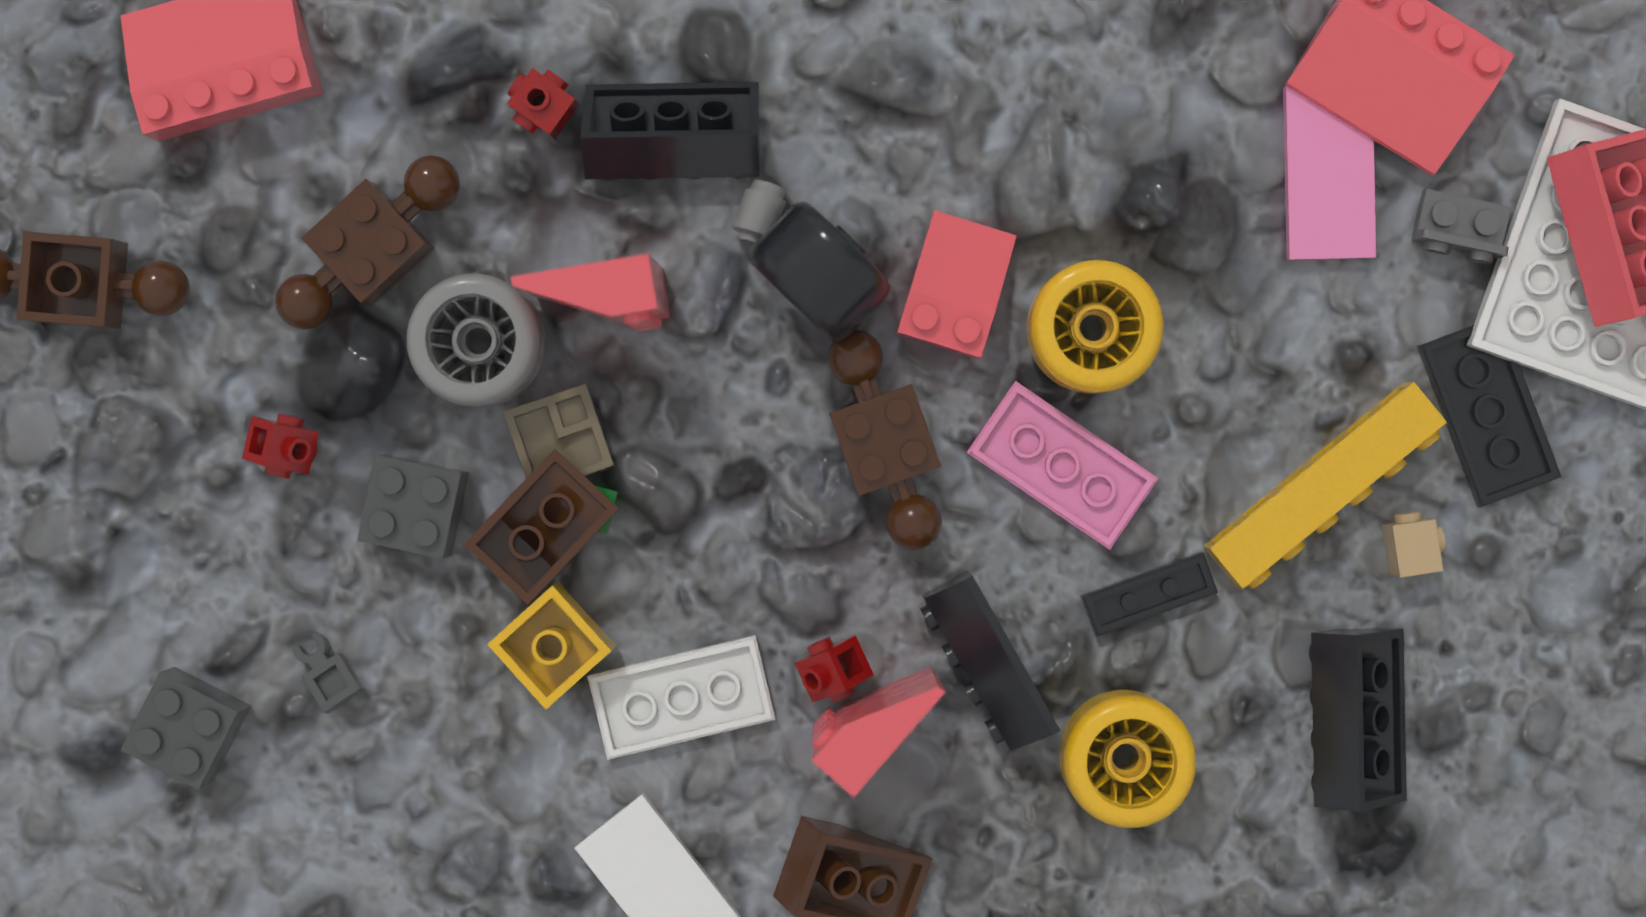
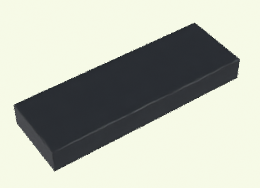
[1080,551,1218,637]

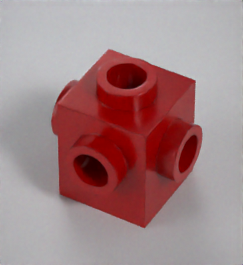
[507,68,580,140]
[242,413,319,479]
[794,635,874,703]

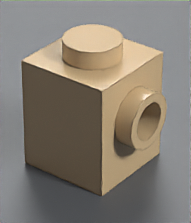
[1382,511,1446,578]

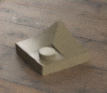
[503,384,614,478]

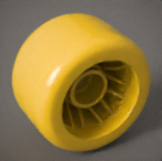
[1026,260,1164,394]
[1058,690,1196,828]

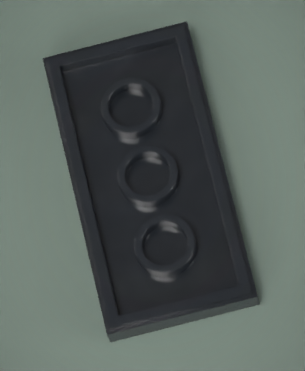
[1417,325,1562,508]

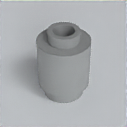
[732,179,786,246]

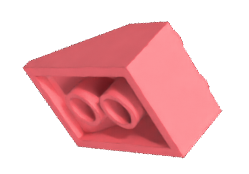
[896,210,1017,360]

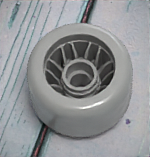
[406,273,546,407]

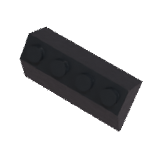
[580,82,760,181]
[920,570,1061,751]
[1309,628,1407,812]

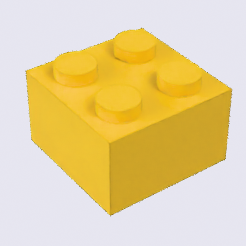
[487,582,616,710]

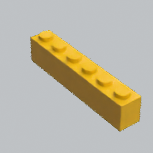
[1203,382,1447,589]

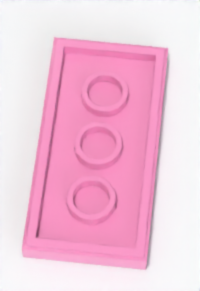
[1283,86,1376,261]
[966,381,1159,550]

